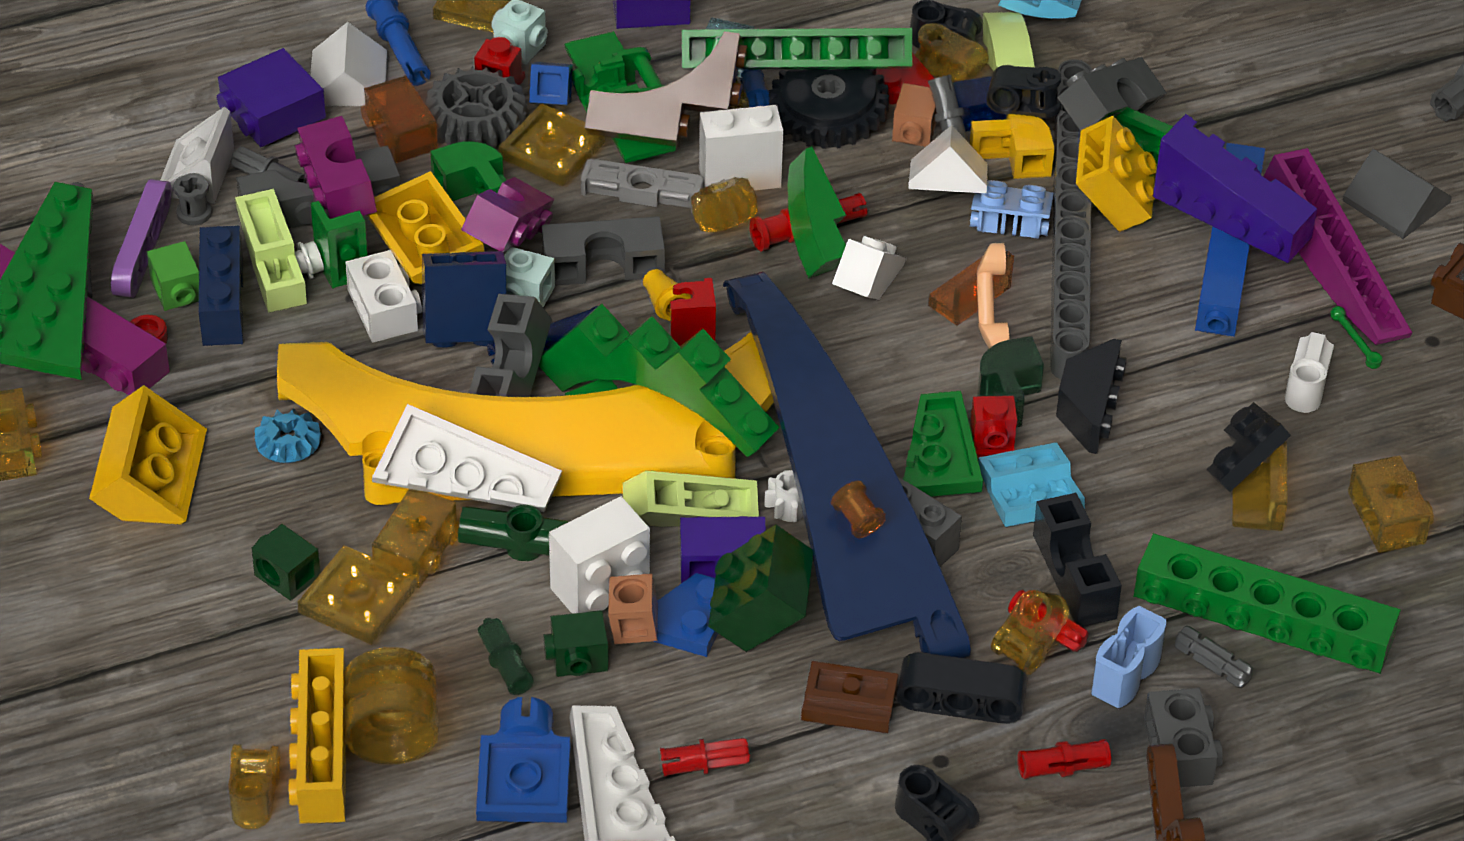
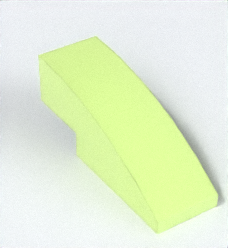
[983,12,1035,71]
[235,189,307,313]

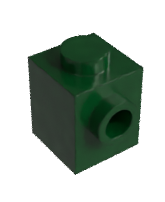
[543,610,608,677]

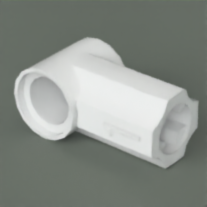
[1285,332,1334,413]

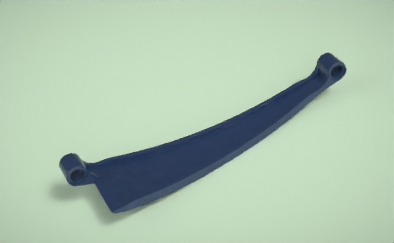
[723,271,971,659]

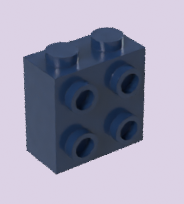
[422,251,506,348]

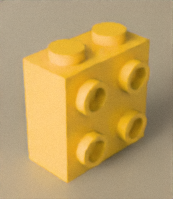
[1076,116,1157,232]

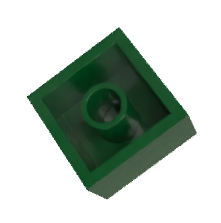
[708,524,813,652]

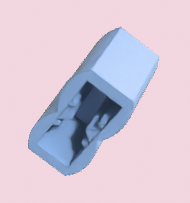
[1091,606,1166,708]

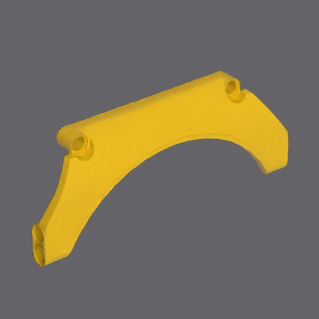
[277,331,774,505]

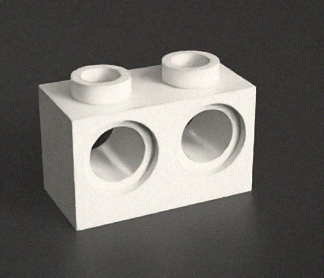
[345,250,422,343]

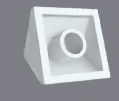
[310,22,388,106]
[160,107,234,203]
[908,125,988,194]

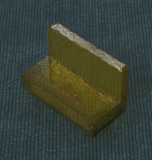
[1232,441,1288,531]

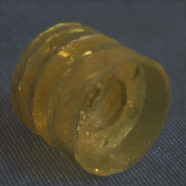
[344,647,439,765]

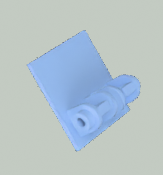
[970,180,1054,239]

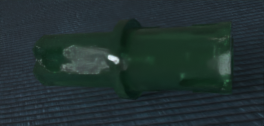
[478,617,534,695]

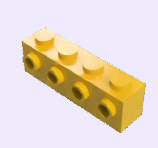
[289,648,347,824]

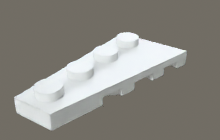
[372,404,562,512]
[569,705,676,841]

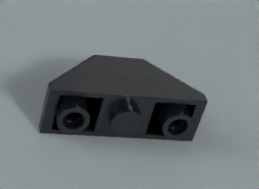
[1056,339,1127,454]

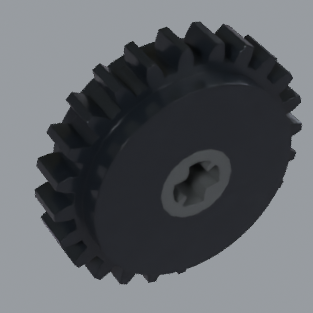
[769,69,889,149]

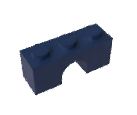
[199,226,243,346]

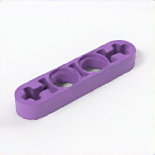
[111,179,172,298]

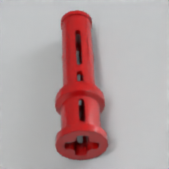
[749,193,868,252]

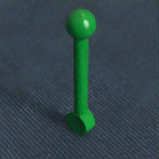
[1330,306,1382,369]

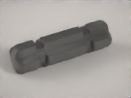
[1174,626,1254,688]

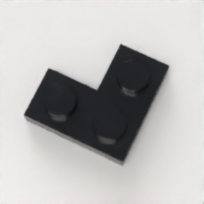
[1206,402,1291,492]

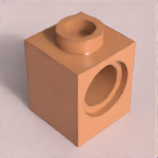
[892,83,937,147]
[608,574,658,644]

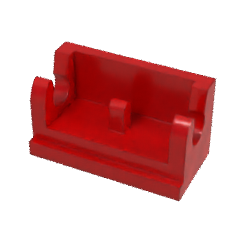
[670,278,716,346]

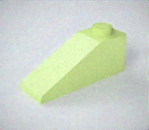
[622,471,759,527]

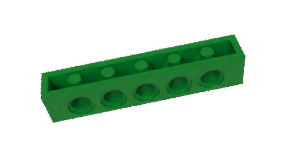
[682,28,912,70]
[1133,533,1401,674]

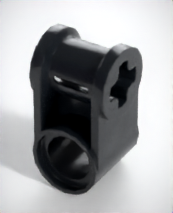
[910,0,983,57]
[986,65,1061,118]
[895,765,980,841]

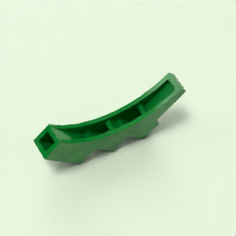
[539,304,780,457]

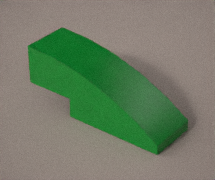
[787,147,846,278]

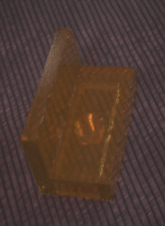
[928,251,1014,326]

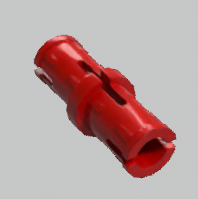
[1017,739,1111,779]

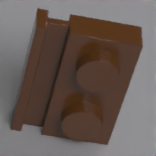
[801,661,898,733]

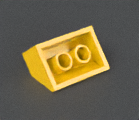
[366,171,485,284]
[89,385,207,525]

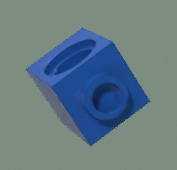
[529,62,573,105]

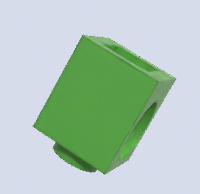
[147,241,199,311]

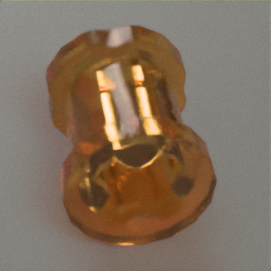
[831,480,886,538]

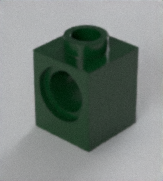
[251,524,321,601]

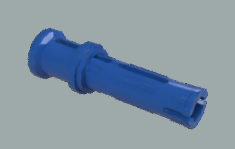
[365,0,431,86]

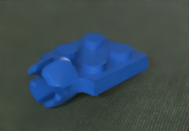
[476,697,570,823]

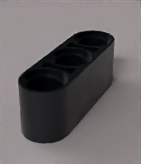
[896,653,1028,724]

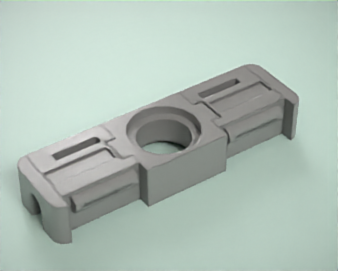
[581,159,703,212]

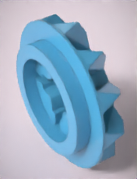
[255,408,321,463]

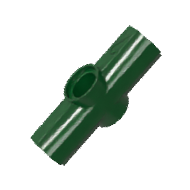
[458,505,570,561]

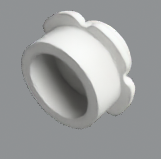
[295,241,324,279]

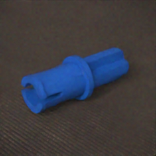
[740,70,769,108]

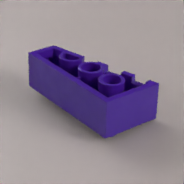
[1153,114,1317,263]

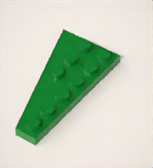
[0,182,94,380]

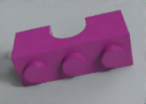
[294,116,377,219]
[461,177,554,252]

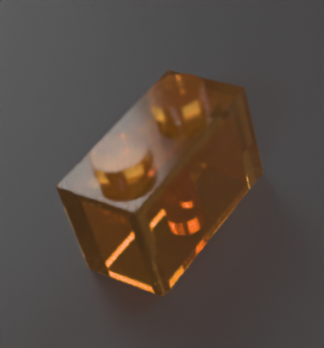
[361,75,438,163]

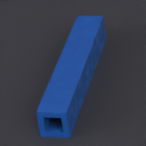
[1195,143,1265,337]

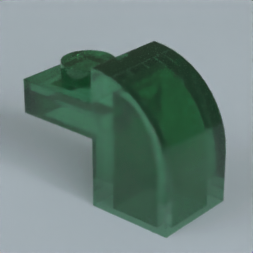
[977,336,1044,428]

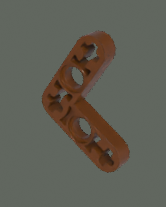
[1147,744,1205,841]

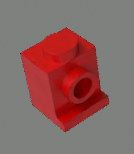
[474,37,525,85]
[970,396,1017,458]

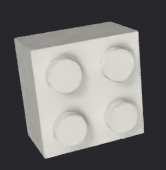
[549,496,650,614]

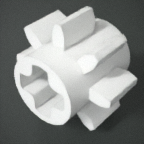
[764,470,803,522]

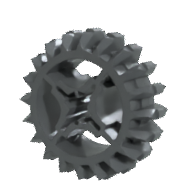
[424,66,527,148]

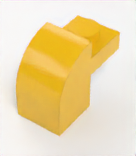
[970,114,1054,179]

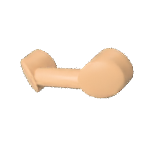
[976,243,1009,355]

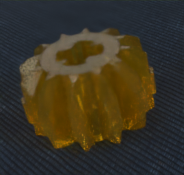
[691,177,758,233]

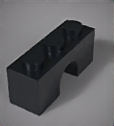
[1033,493,1122,627]

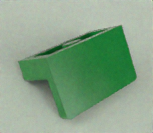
[311,201,368,289]

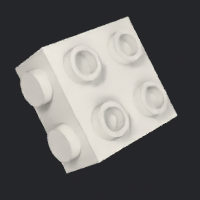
[699,105,783,196]

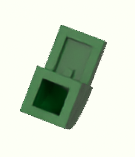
[430,141,506,201]

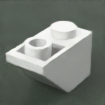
[832,236,907,300]

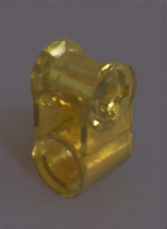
[915,23,989,89]
[991,590,1069,675]
[228,744,280,829]

